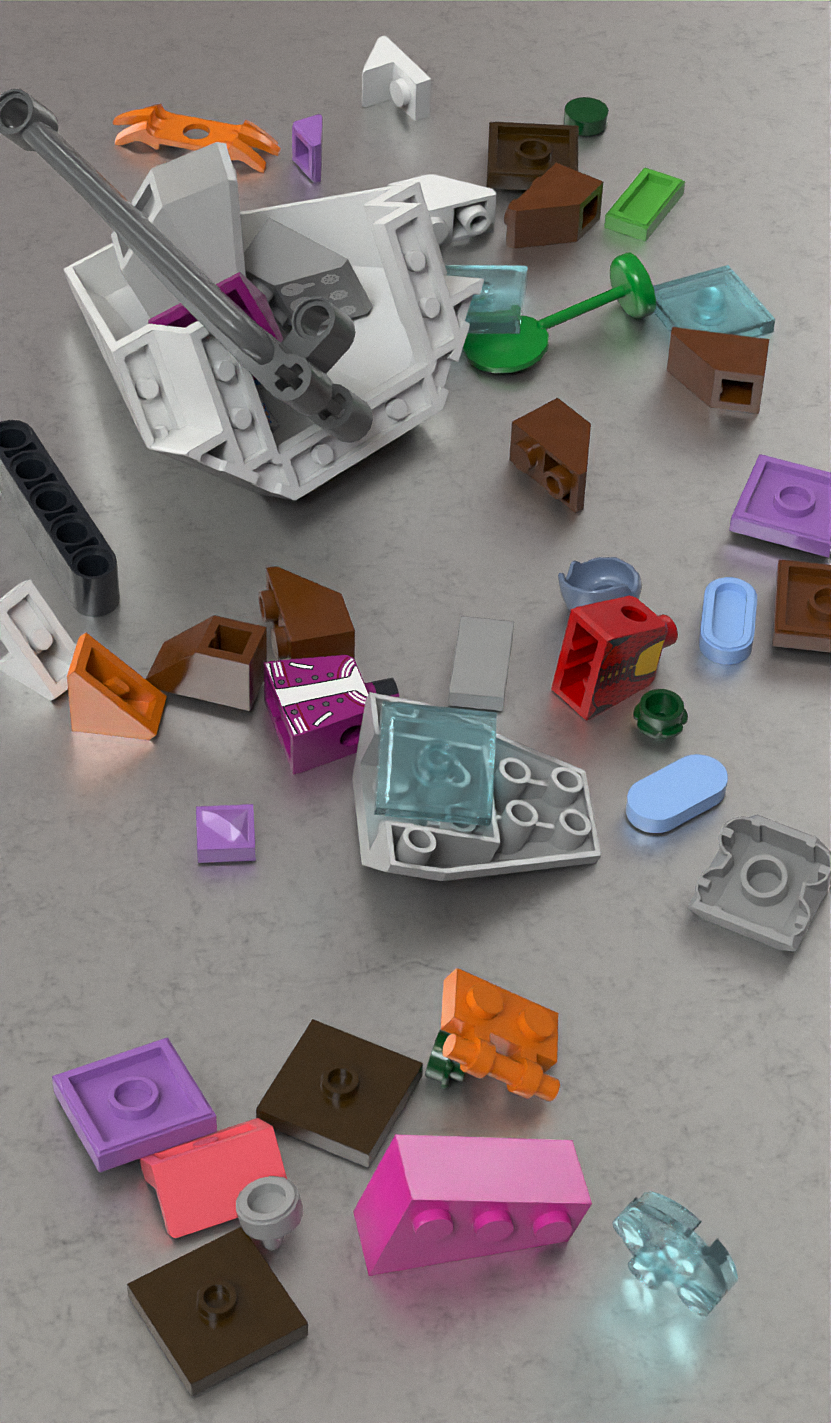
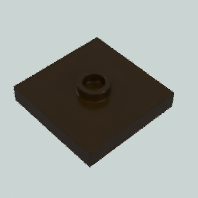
[486,122,579,190]
[256,1019,423,1168]
[127,1227,308,1396]

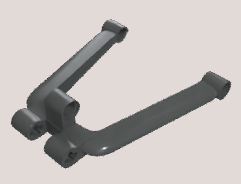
[0,89,373,443]

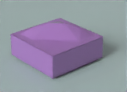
[196,804,256,863]

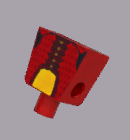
[551,595,678,721]

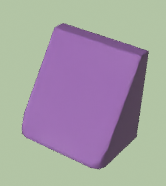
[292,114,323,183]

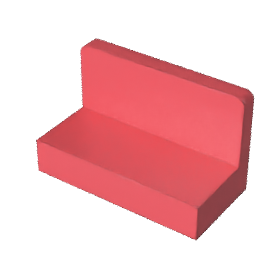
[139,1118,287,1238]

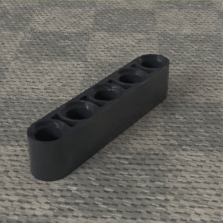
[0,420,120,617]

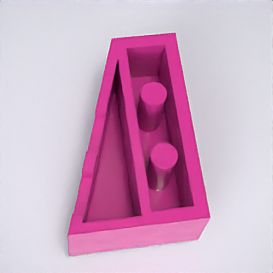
[353,1134,592,1276]

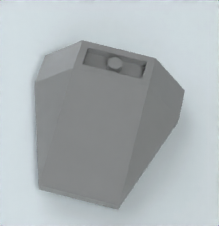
[111,142,246,318]
[352,692,601,881]

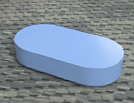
[699,577,757,665]
[626,754,728,833]

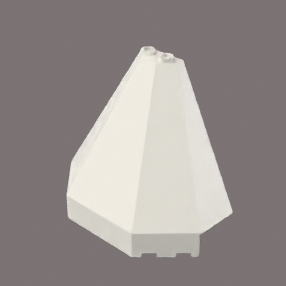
[64,181,484,501]

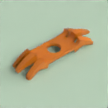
[113,104,281,173]

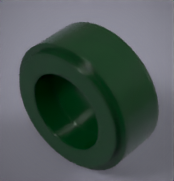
[564,97,609,136]

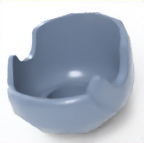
[558,557,642,612]

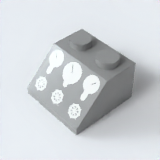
[244,218,373,327]

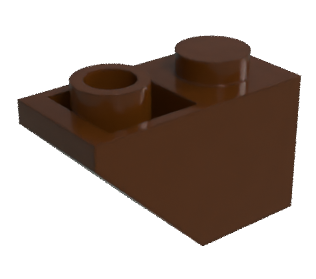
[504,163,604,249]
[667,327,770,414]
[509,398,591,513]
[258,566,355,660]
[146,615,267,711]

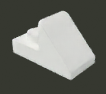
[362,35,431,121]
[0,579,76,701]

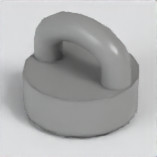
[236,1176,303,1251]

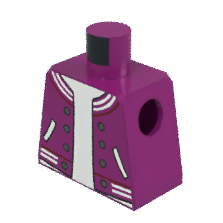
[264,655,399,775]

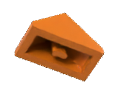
[67,632,167,740]

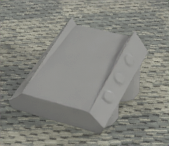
[687,814,831,951]

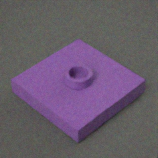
[729,454,831,558]
[52,1037,217,1173]

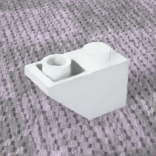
[389,174,496,246]

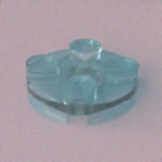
[612,1192,738,1317]

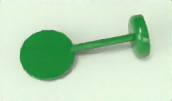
[463,252,656,373]

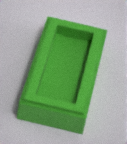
[604,168,685,242]

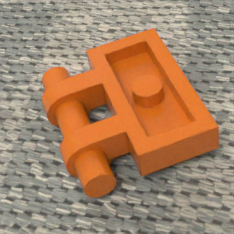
[440,968,560,1102]

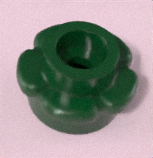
[633,689,688,740]
[425,1030,466,1089]

